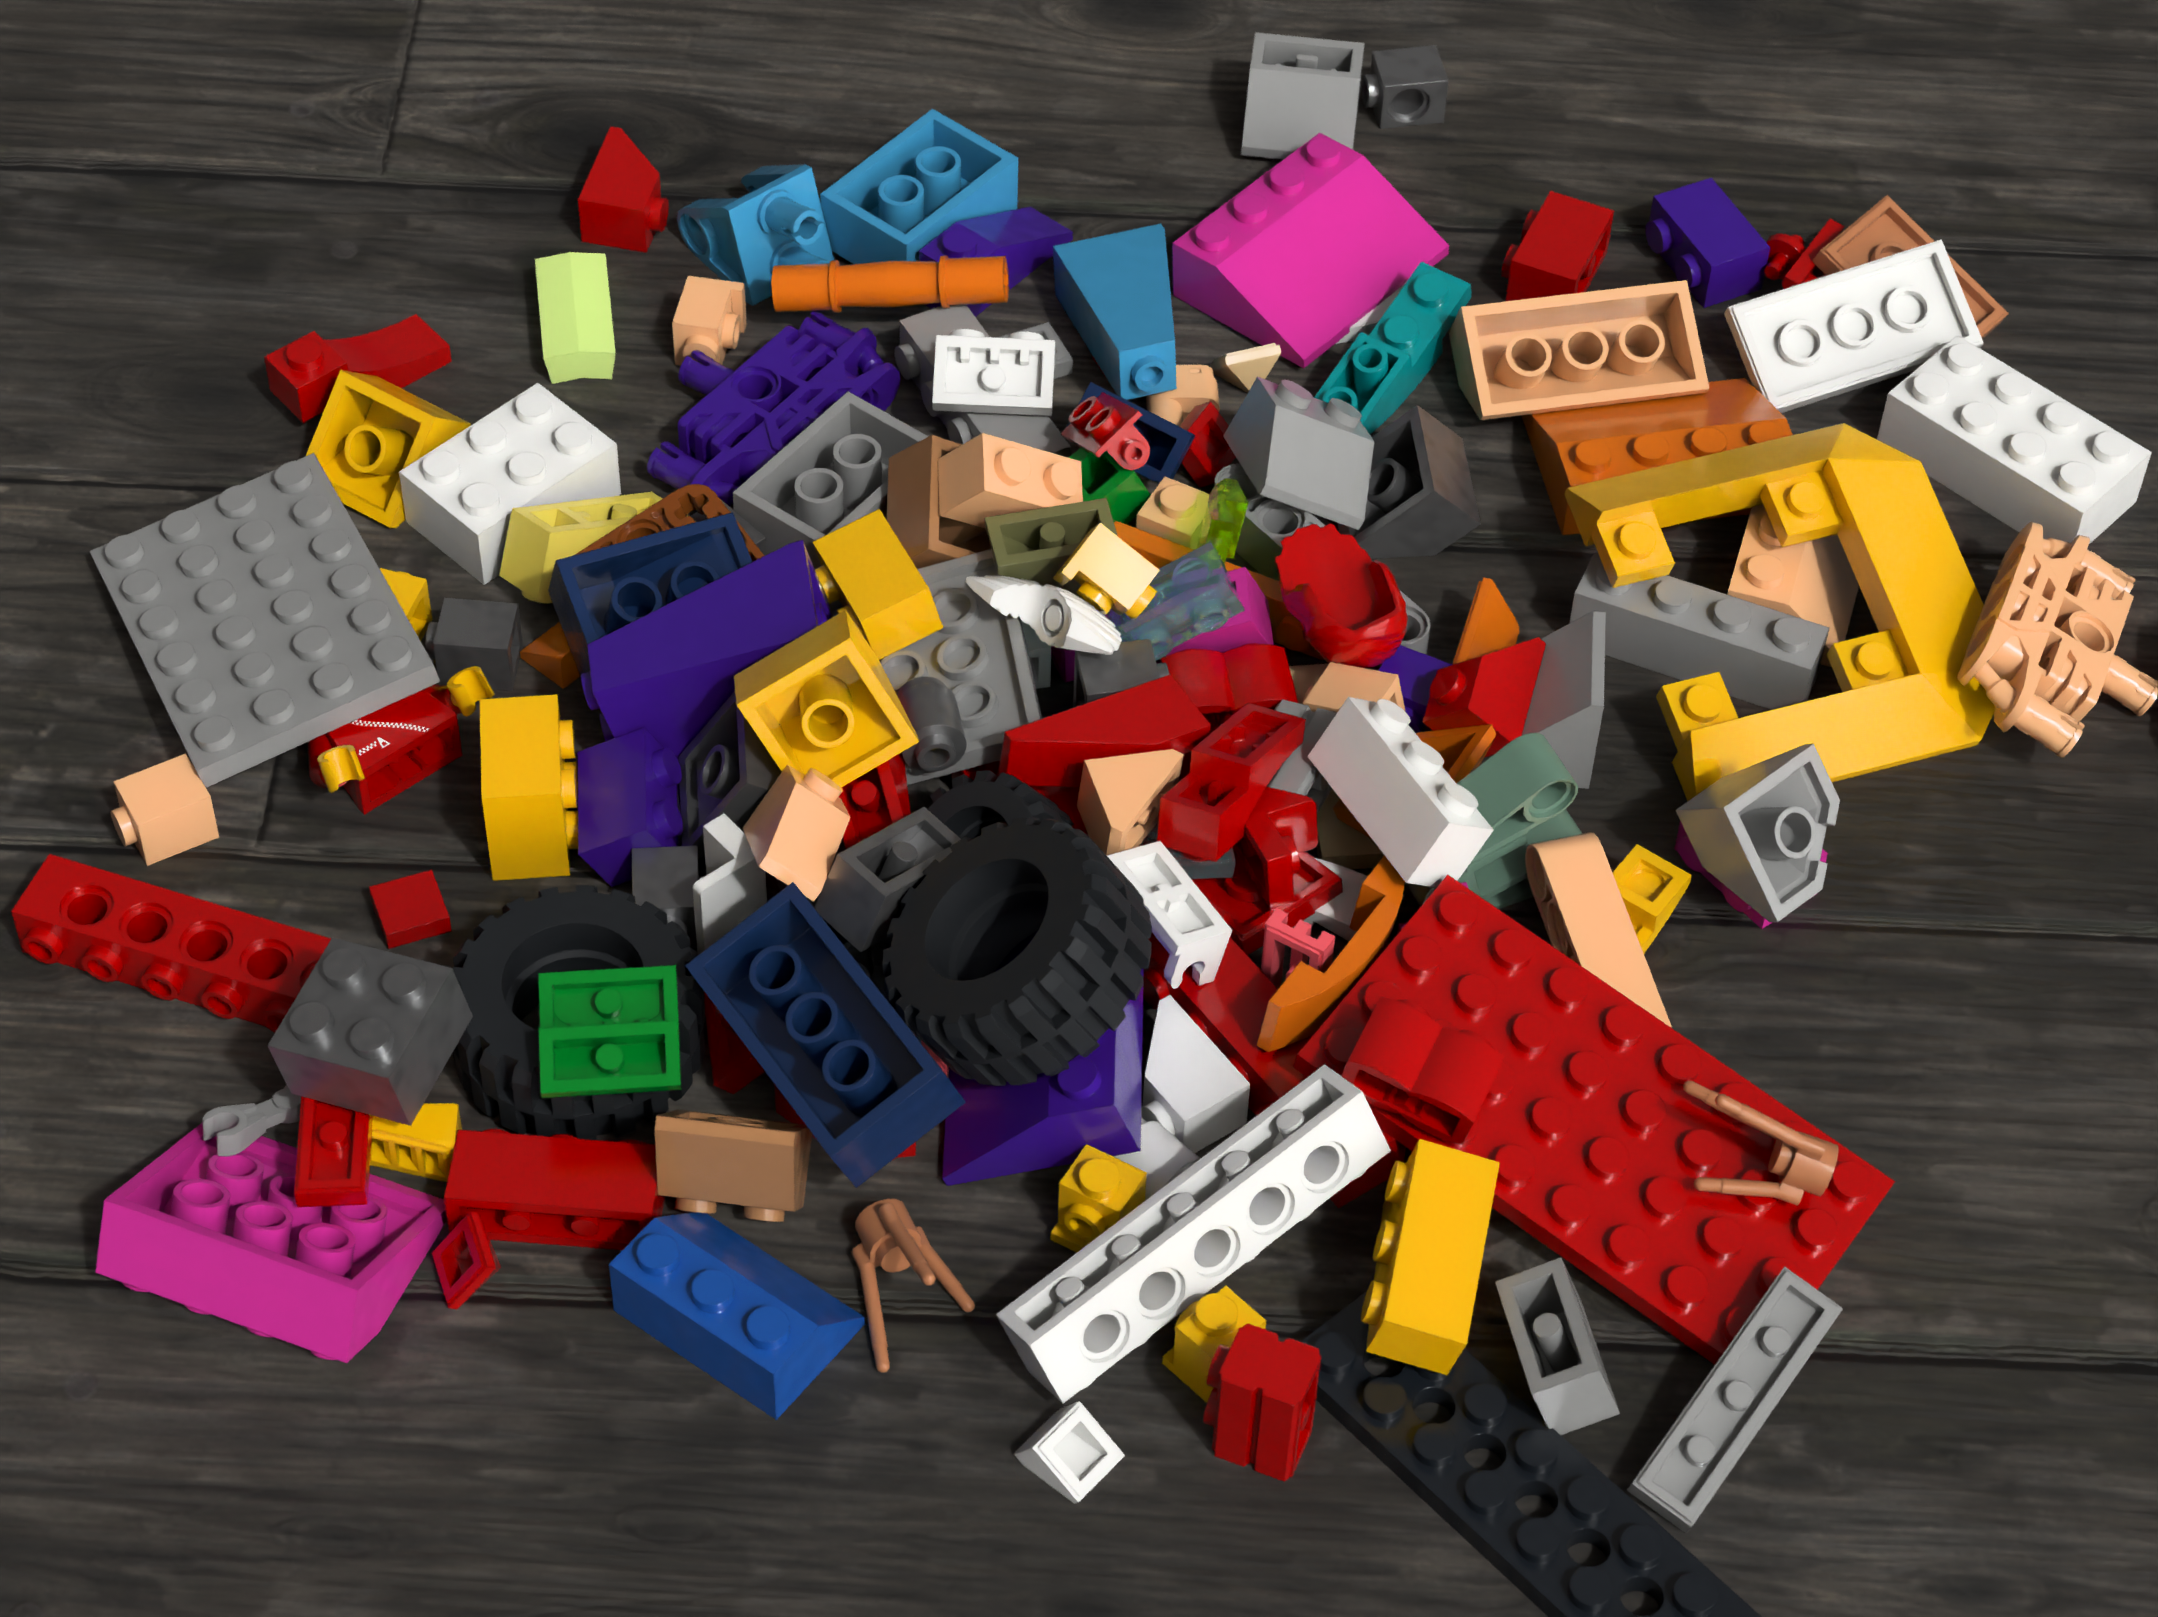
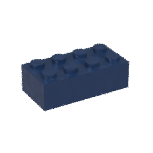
[685,882,966,1188]

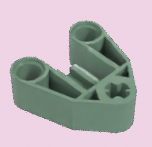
[1405,733,1583,909]

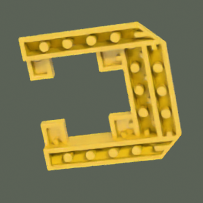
[1564,423,1995,801]

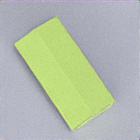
[535,252,616,384]

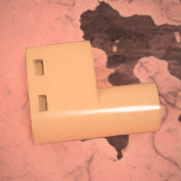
[1146,364,1220,426]

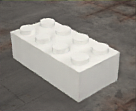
[1877,335,2152,544]

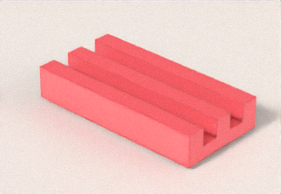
[1261,908,1335,989]

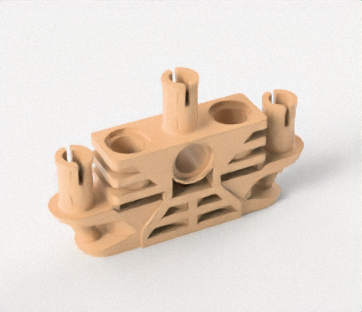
[1957,522,2158,758]

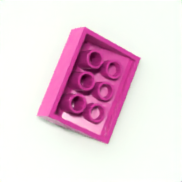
[1172,133,1449,369]
[95,1122,447,1363]

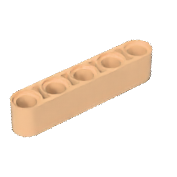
[1525,832,1672,1028]

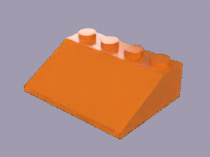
[1521,378,1793,535]

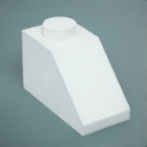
[1141,995,1250,1153]

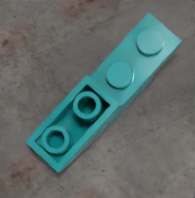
[1314,262,1472,434]

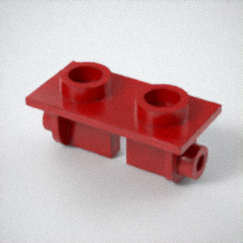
[1060,392,1150,470]

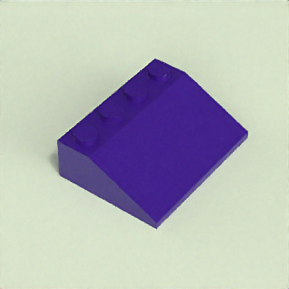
[942,932,1144,1186]

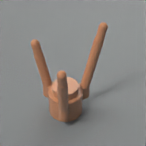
[1683,1080,1839,1206]
[851,1199,975,1373]

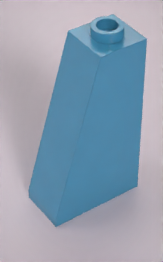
[1053,224,1176,400]

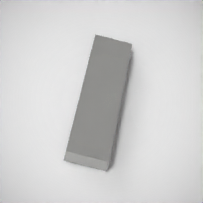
[1627,1267,1843,1533]

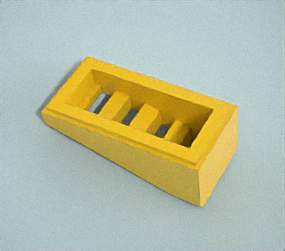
[370,1103,462,1182]

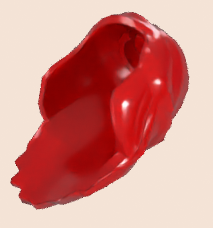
[1275,523,1408,668]

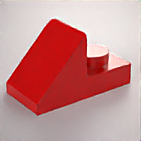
[1233,787,1318,909]

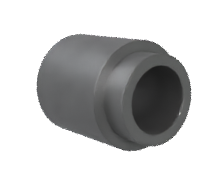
[897,677,967,772]

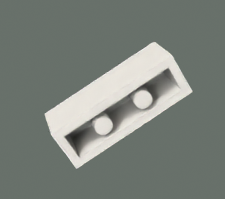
[1307,697,1494,888]

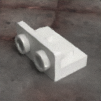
[932,329,1055,416]

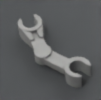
[202,1084,301,1156]

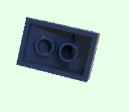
[548,512,752,677]

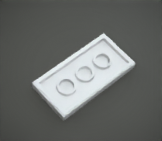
[1724,239,1984,413]

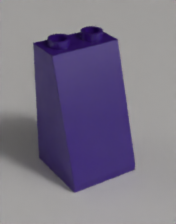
[581,540,833,759]

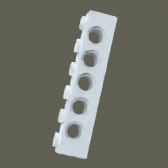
[996,1064,1391,1403]

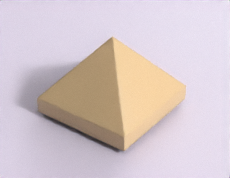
[1210,343,1281,393]

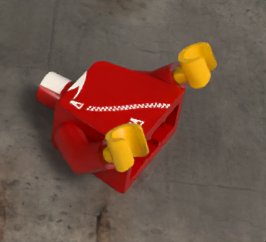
[307,666,495,815]

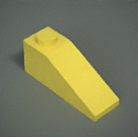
[499,492,690,603]

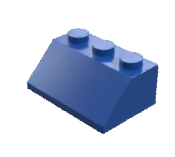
[609,1212,865,1420]

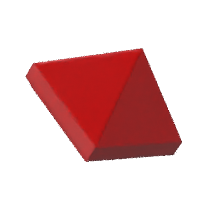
[432,1211,501,1310]

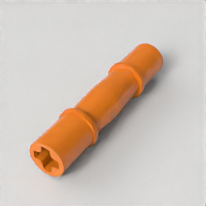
[771,255,1009,313]

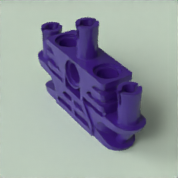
[647,311,900,511]

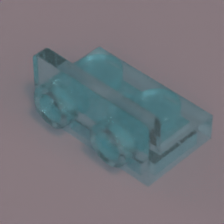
[1107,542,1245,660]

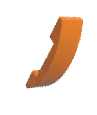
[1257,855,1405,1052]

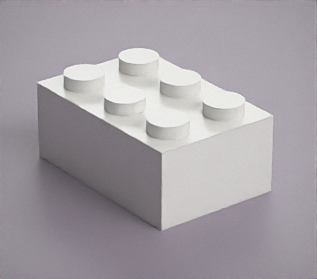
[399,383,621,585]

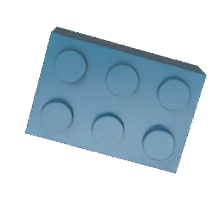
[820,108,1018,264]

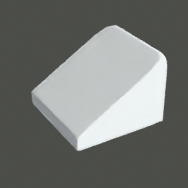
[1014,1401,1125,1504]

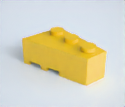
[1361,1139,1500,1375]

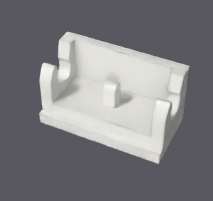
[1107,841,1233,989]

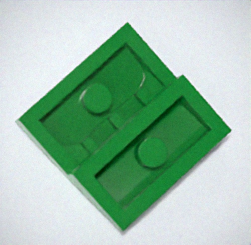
[538,965,681,1098]

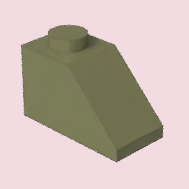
[984,498,1117,597]

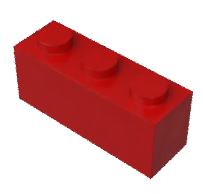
[444,1129,665,1250]

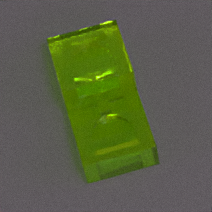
[1194,478,1248,577]

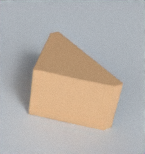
[1077,749,1184,856]

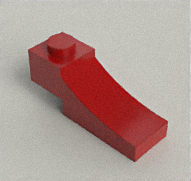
[264,314,452,423]
[1157,703,1306,862]

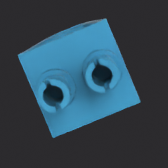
[677,164,834,306]

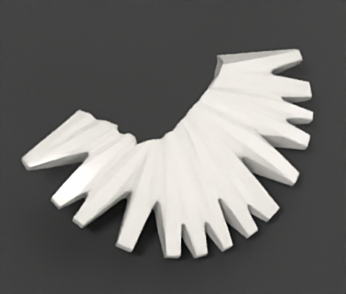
[965,575,1122,655]

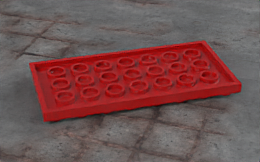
[1293,875,1895,1365]

